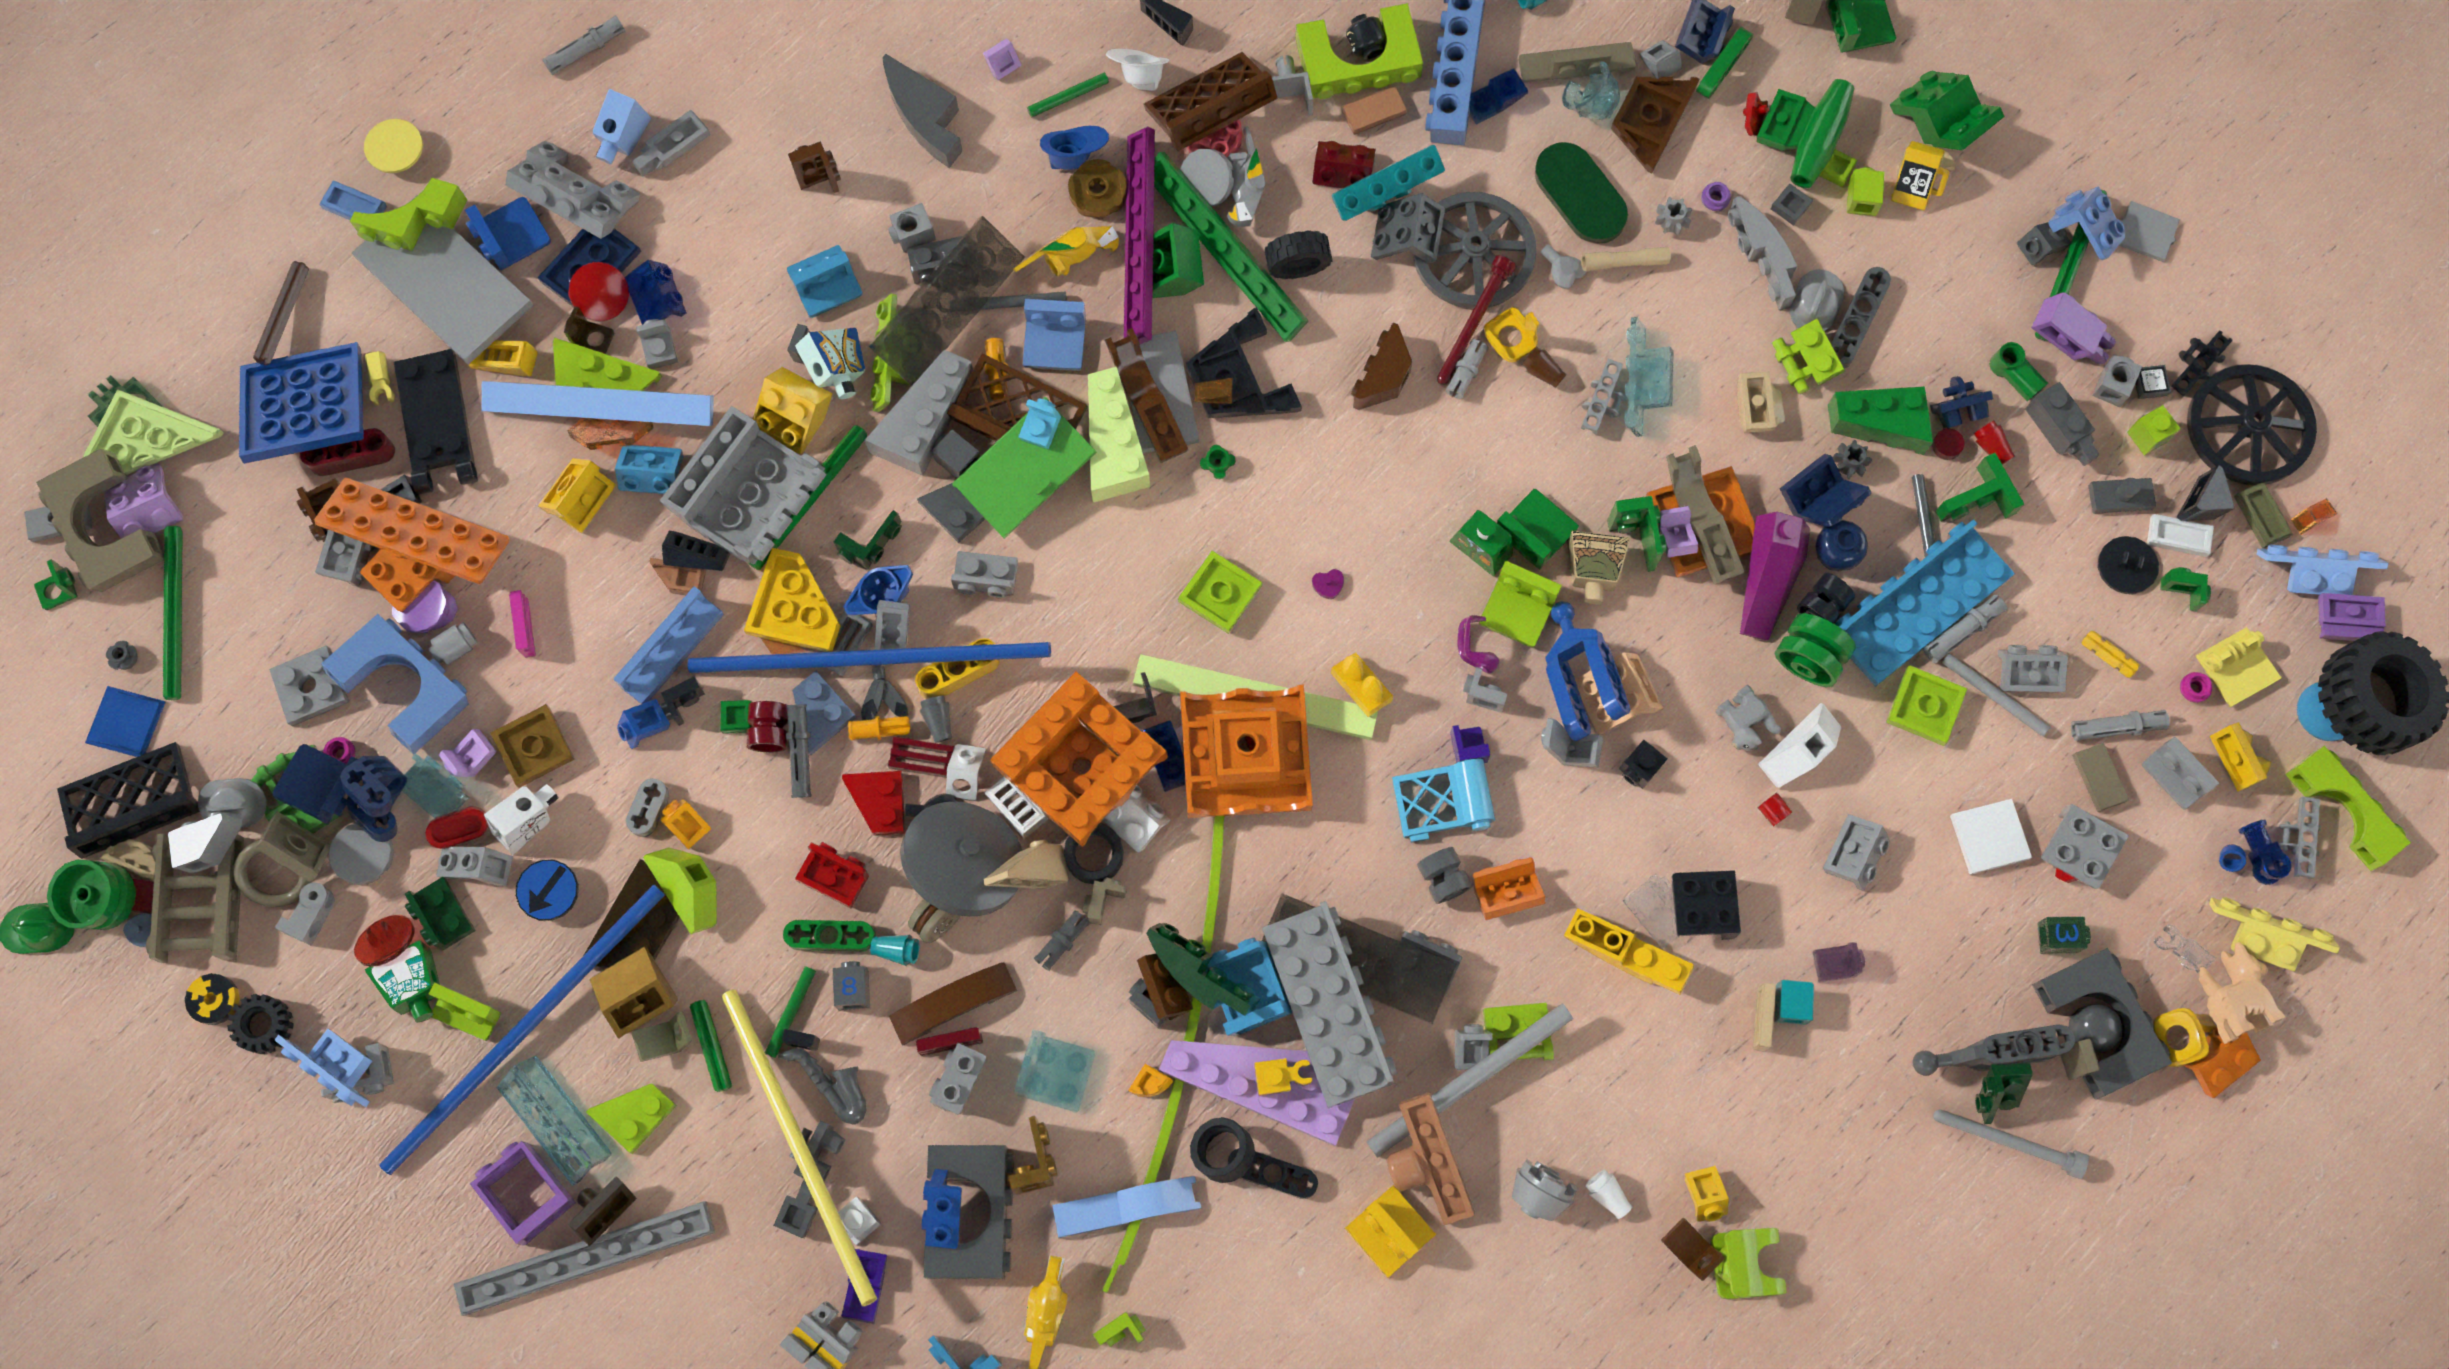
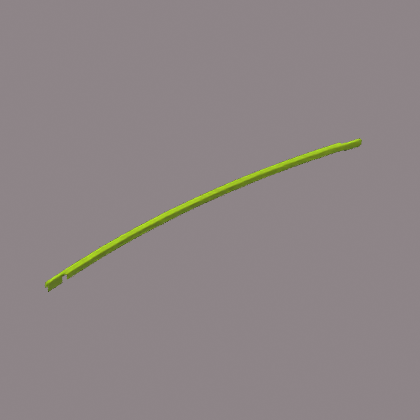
[1102,816,1224,1293]

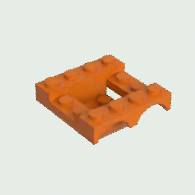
[990,671,1168,847]
[1180,684,1313,818]

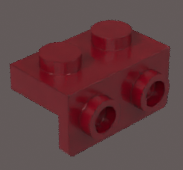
[1312,141,1376,188]

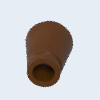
[1521,346,1567,388]

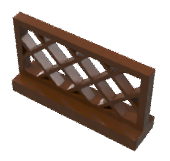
[1143,52,1278,151]
[947,353,1088,442]

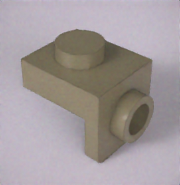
[1083,878,1127,925]

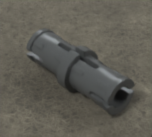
[1034,910,1090,971]

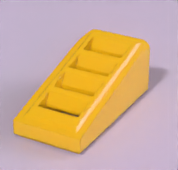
[469,340,538,377]

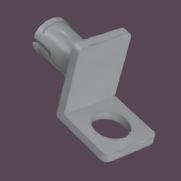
[1272,55,1313,116]

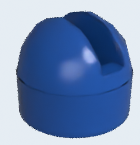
[2219,844,2246,872]

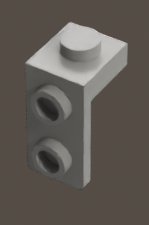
[1541,718,1603,768]

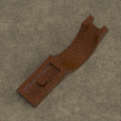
[1105,328,1188,463]

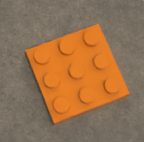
[1646,466,1755,578]

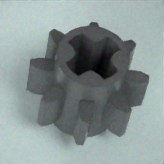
[1832,440,1872,480]

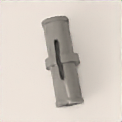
[1446,339,1488,399]

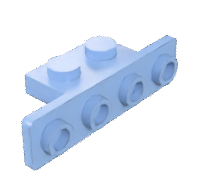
[2256,544,2389,595]
[275,1029,373,1107]

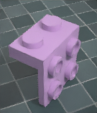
[104,464,183,539]

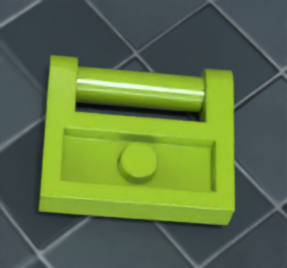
[1483,1002,1554,1060]

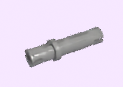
[542,15,625,75]
[1923,595,2007,663]
[2071,710,2170,741]

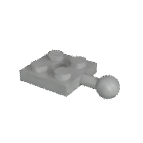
[269,645,375,726]

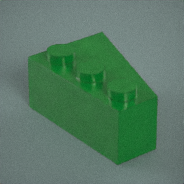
[1828,386,1933,455]

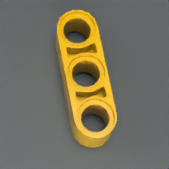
[915,638,1000,699]

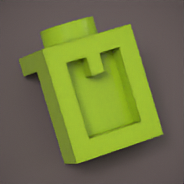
[1093,1312,1146,1347]

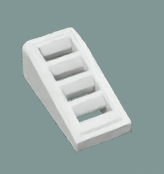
[985,777,1048,840]

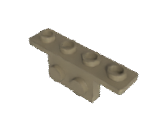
[1518,42,1636,83]

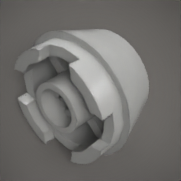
[1512,1159,1577,1221]

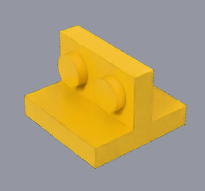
[538,458,616,533]
[1344,1185,1436,1278]

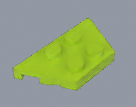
[553,337,662,391]

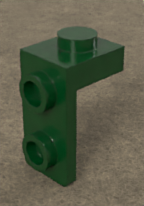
[833,510,902,570]

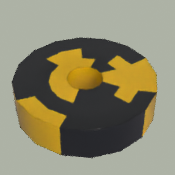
[184,973,240,1025]

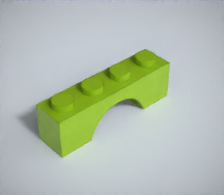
[2285,745,2411,871]

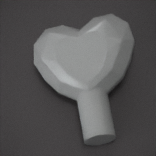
[1541,244,1586,289]

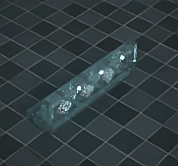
[497,1056,612,1186]

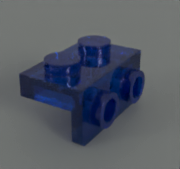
[625,259,687,325]

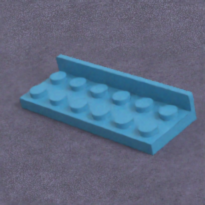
[1835,519,2015,687]

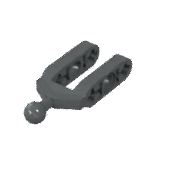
[1913,1025,2075,1076]

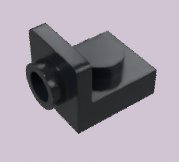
[660,676,705,726]
[1619,739,1668,789]

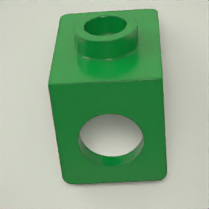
[34,559,78,610]

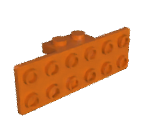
[314,478,509,584]

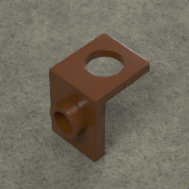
[1661,1218,1725,1281]

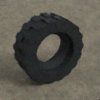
[1265,230,1332,279]

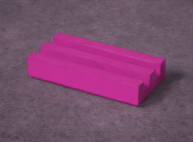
[509,590,536,658]

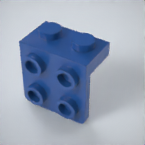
[465,197,551,271]

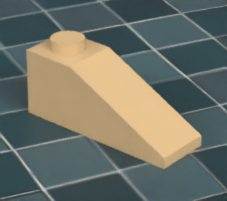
[984,840,1069,889]

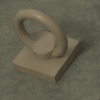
[234,811,330,907]

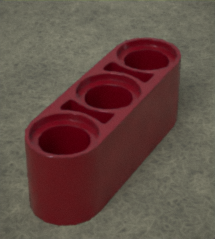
[300,428,395,476]

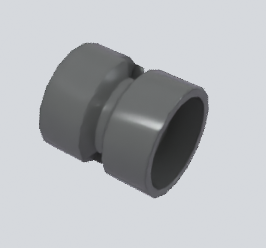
[1417,847,1472,904]

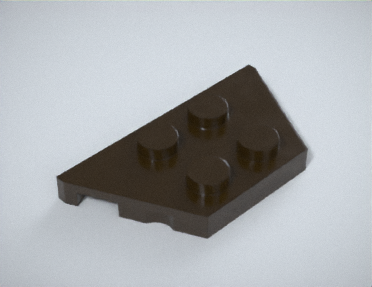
[583,859,680,968]

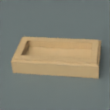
[1753,983,1776,1051]

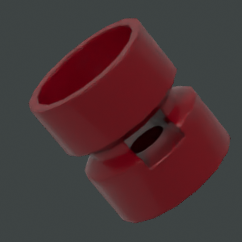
[747,701,788,753]

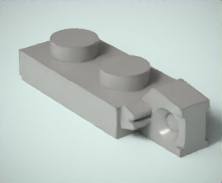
[633,110,711,177]

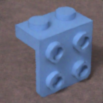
[2048,186,2125,260]

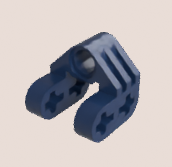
[340,756,407,842]

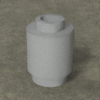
[428,622,478,665]

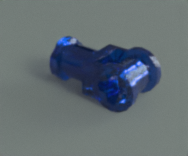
[2238,819,2292,885]

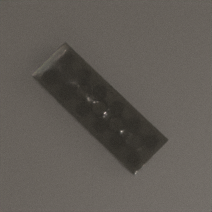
[868,216,1025,386]
[1262,893,1457,1025]

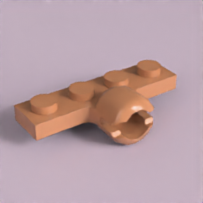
[1387,1092,1475,1226]

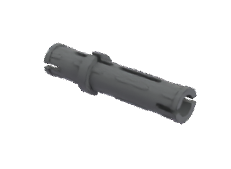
[786,704,812,798]

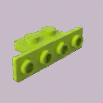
[870,293,923,412]

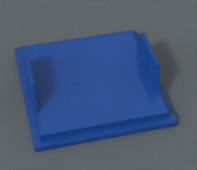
[85,686,166,757]

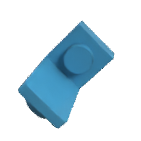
[928,1335,1002,1369]

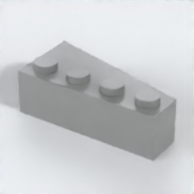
[864,350,973,476]

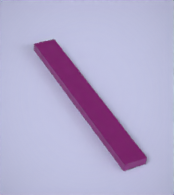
[1124,126,1155,345]

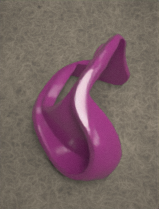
[1457,615,1500,674]

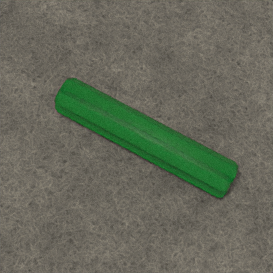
[690,1000,732,1092]

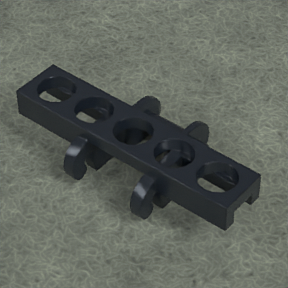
[2171,330,2233,396]

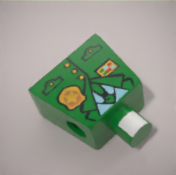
[1449,510,1513,577]

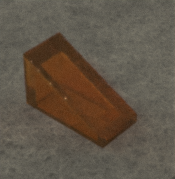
[1195,378,1233,404]
[2290,498,2338,535]

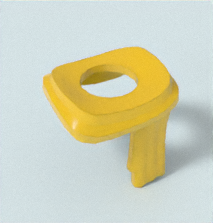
[1484,307,1539,362]
[2154,1008,2216,1067]

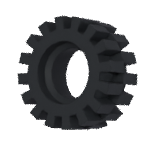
[227,994,294,1054]

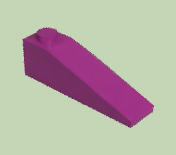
[1740,512,1810,640]

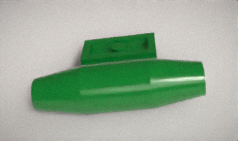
[1757,79,1855,188]

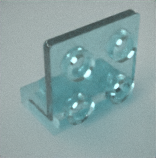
[1014,1029,1096,1112]

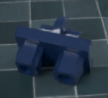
[1930,376,1993,428]

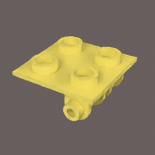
[2196,627,2282,708]

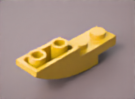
[1564,908,1694,995]

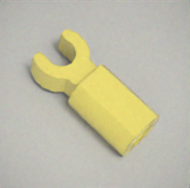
[364,351,395,406]

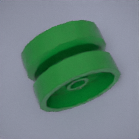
[1774,613,1856,687]
[47,859,136,930]

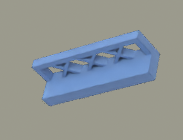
[613,586,724,704]

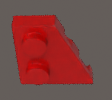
[842,771,905,835]

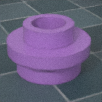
[1701,182,1731,211]

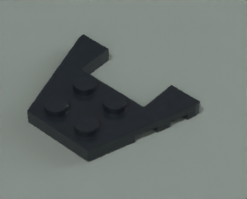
[1186,307,1302,418]

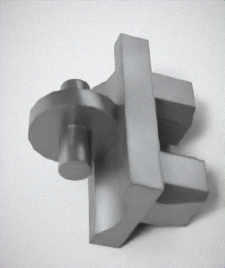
[789,1120,845,1181]

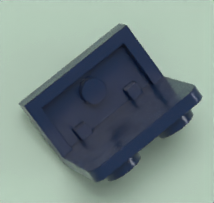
[1779,454,1872,527]
[273,744,361,825]

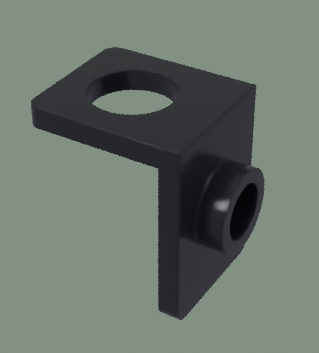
[1113,672,1157,723]

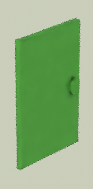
[952,397,1097,539]

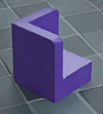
[1450,725,1490,763]

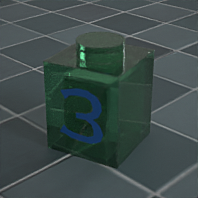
[2037,917,2091,954]

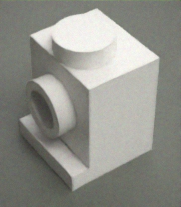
[838,1196,881,1245]

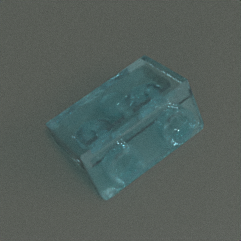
[402,753,469,818]

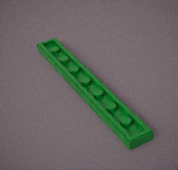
[1154,152,1309,342]

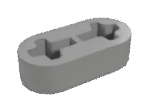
[626,778,669,837]

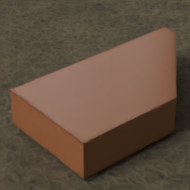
[649,558,707,596]

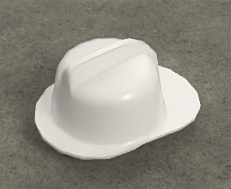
[1106,49,1170,91]

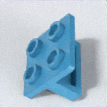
[787,245,863,318]

